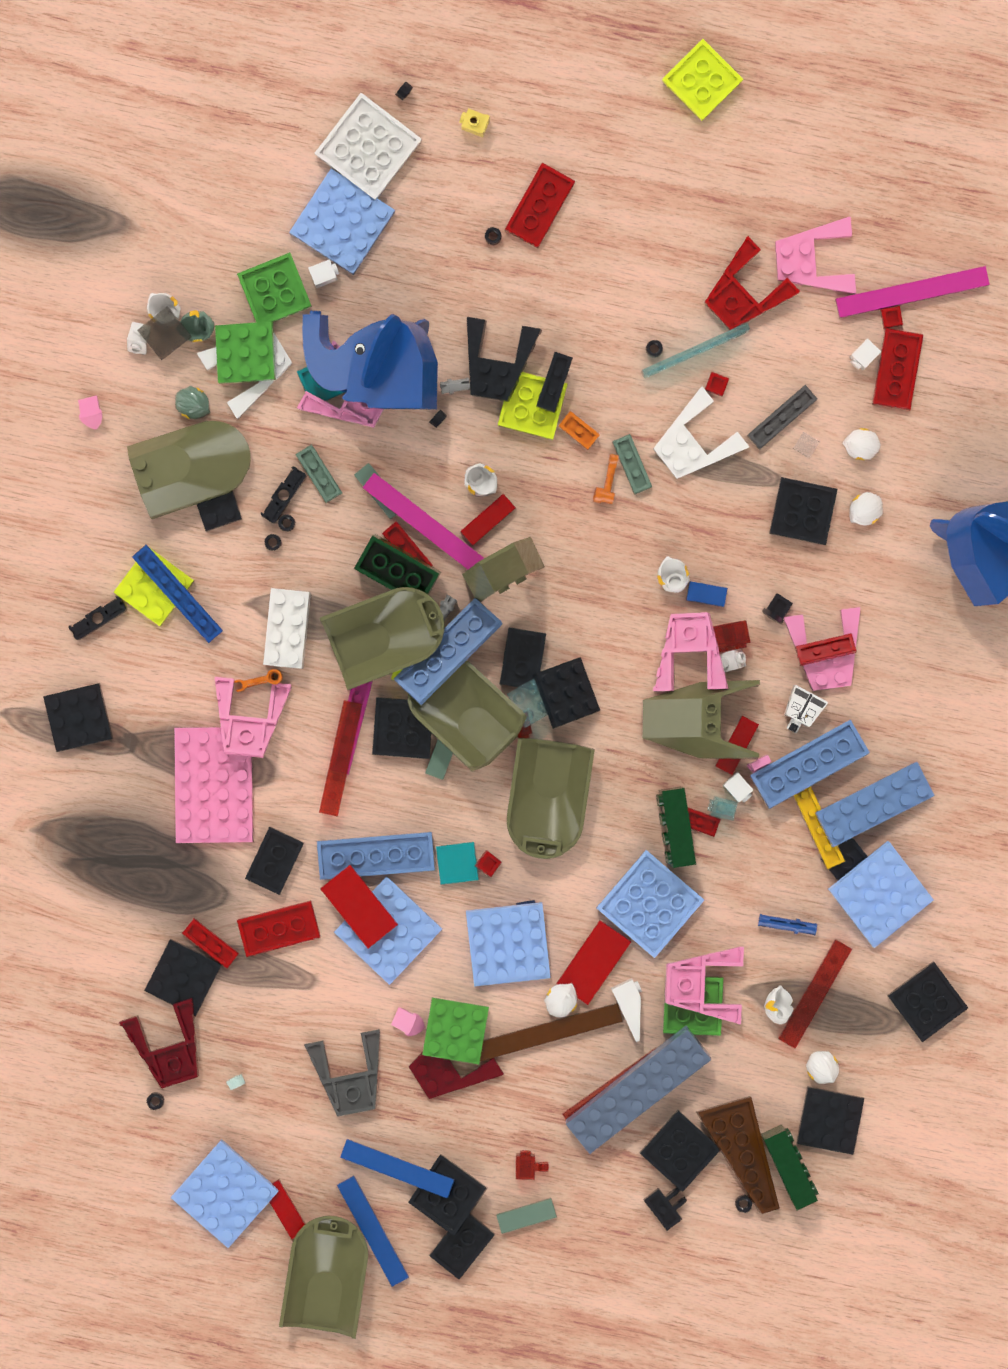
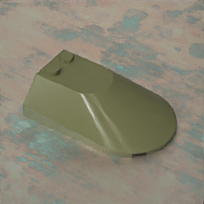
[127,421,251,519]
[320,587,444,690]
[407,660,527,772]
[507,738,595,859]
[279,1216,368,1339]

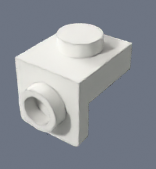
[127,322,151,355]
[720,648,746,672]

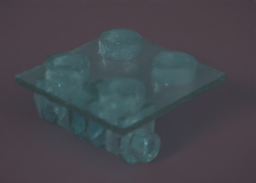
[507,679,547,728]

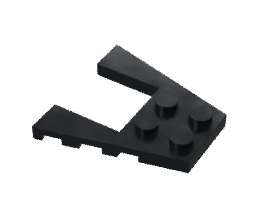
[467,317,542,402]

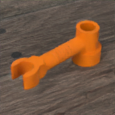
[593,454,619,504]
[234,669,283,692]

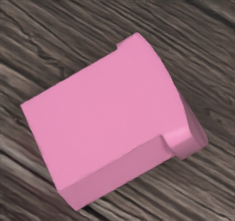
[78,396,102,429]
[747,755,771,773]
[391,1007,425,1036]

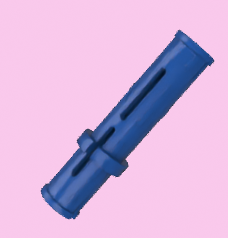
[758,914,817,936]

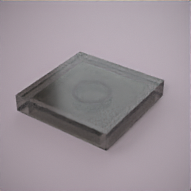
[137,306,192,360]

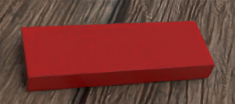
[460,493,516,545]
[382,521,433,566]
[795,633,857,666]
[715,716,759,775]
[688,807,721,837]
[182,918,239,968]
[269,1179,306,1239]

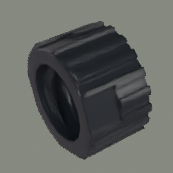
[395,82,413,100]
[485,227,502,245]
[646,340,663,358]
[429,409,447,428]
[278,514,296,532]
[264,534,281,551]
[146,1092,165,1110]
[735,1194,752,1213]

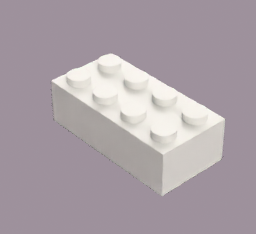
[263,588,311,669]

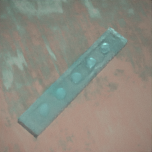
[641,323,750,379]

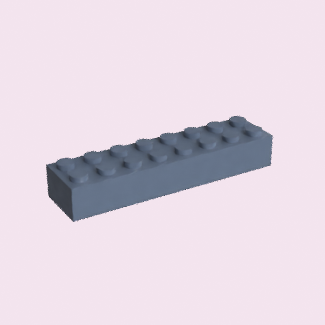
[566,1025,711,1154]

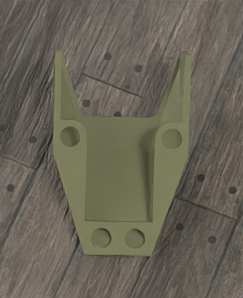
[462,537,545,603]
[642,680,760,759]

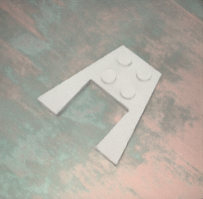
[197,334,293,419]
[653,387,749,479]

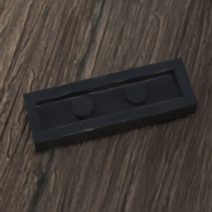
[536,352,573,413]

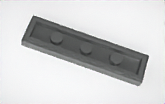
[747,385,817,450]

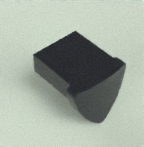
[762,593,793,624]

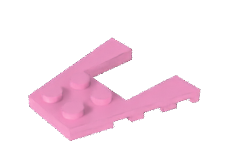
[775,217,856,294]
[297,341,384,428]
[783,607,860,691]
[653,612,728,692]
[215,677,291,758]
[665,946,744,1024]

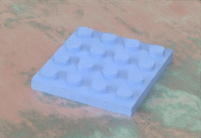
[289,169,395,275]
[828,841,934,948]
[596,850,704,958]
[334,876,442,985]
[466,902,551,987]
[171,1139,279,1248]

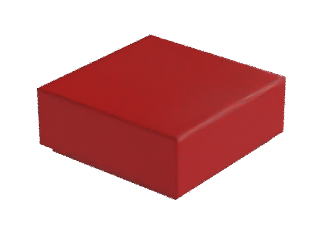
[880,306,903,329]
[705,372,729,397]
[475,850,502,877]

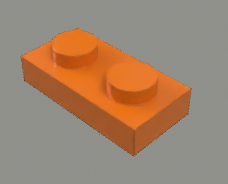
[558,411,600,450]

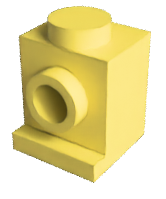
[459,108,490,137]

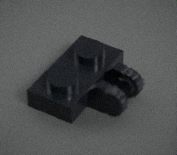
[643,1187,687,1231]

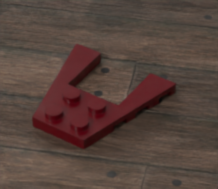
[119,998,199,1089]
[409,1051,504,1099]

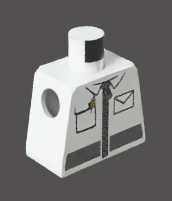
[784,685,828,734]

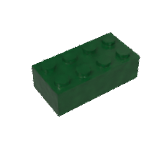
[354,534,441,595]
[656,786,696,868]
[761,1124,819,1210]

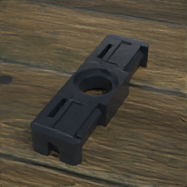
[261,466,307,524]
[69,596,127,640]

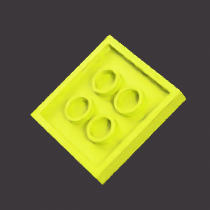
[662,39,743,121]
[498,372,568,440]
[114,546,194,627]

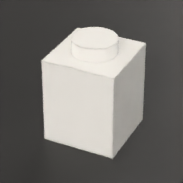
[308,259,339,288]
[849,338,881,370]
[723,772,753,803]

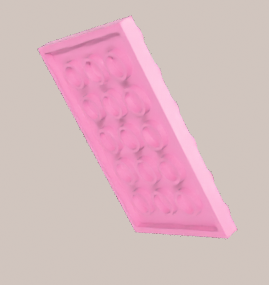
[174,727,253,843]

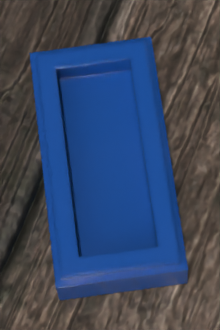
[686,581,728,607]

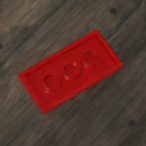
[505,163,575,248]
[872,328,923,411]
[320,864,398,949]
[237,900,321,957]
[556,920,631,1005]

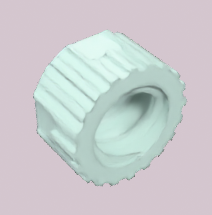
[226,1074,245,1090]

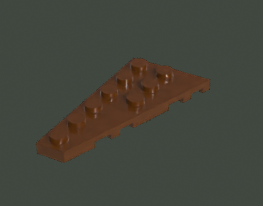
[696,1096,780,1214]

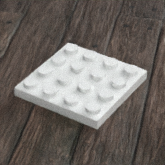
[314,93,422,200]

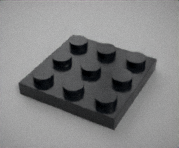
[769,477,838,545]
[532,657,601,729]
[43,683,113,752]
[372,697,432,759]
[144,939,222,1017]
[887,961,968,1042]
[796,1086,865,1155]
[639,1110,720,1192]
[408,1154,488,1236]

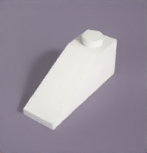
[611,978,642,1042]

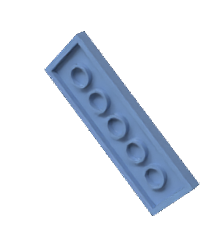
[394,598,503,705]
[750,720,870,809]
[815,762,935,847]
[317,832,435,880]

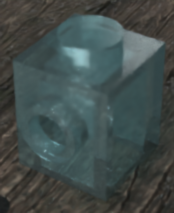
[707,796,738,821]

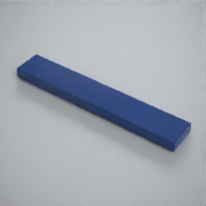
[132,544,223,643]
[340,1139,455,1198]
[337,1175,409,1287]

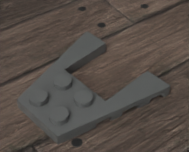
[304,1029,380,1117]

